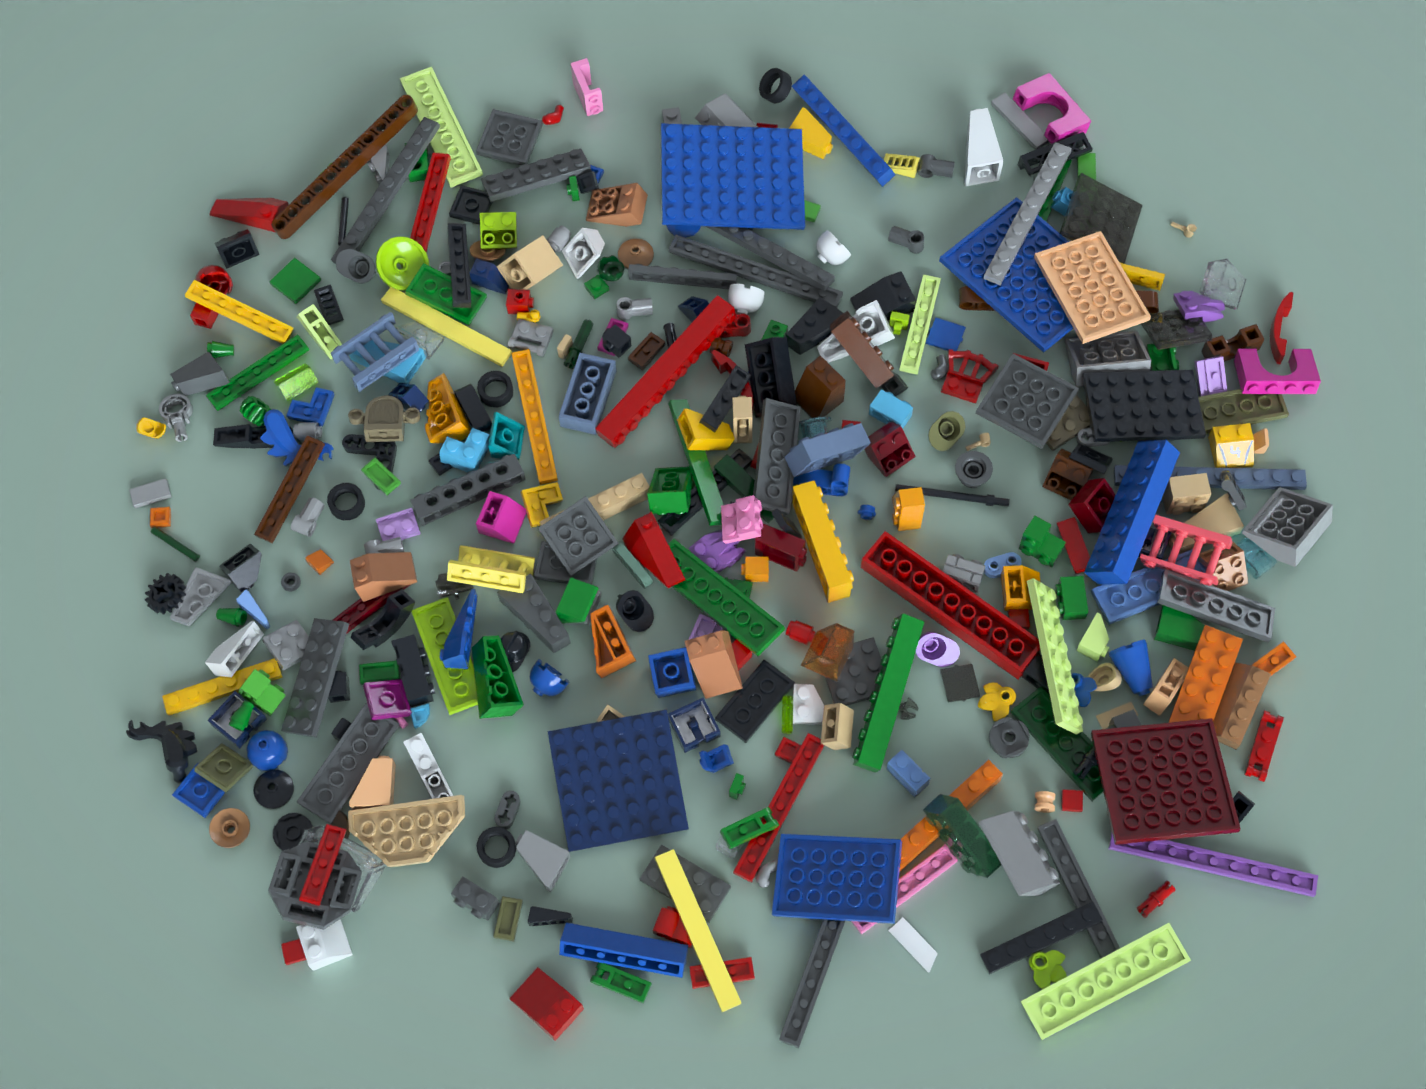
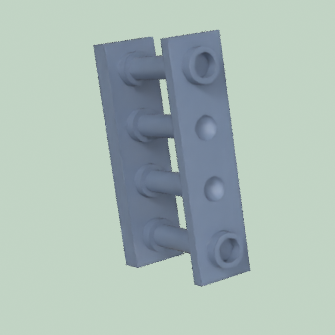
[331,312,419,392]

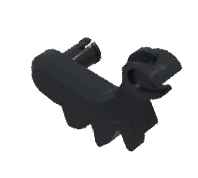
[126,720,197,783]

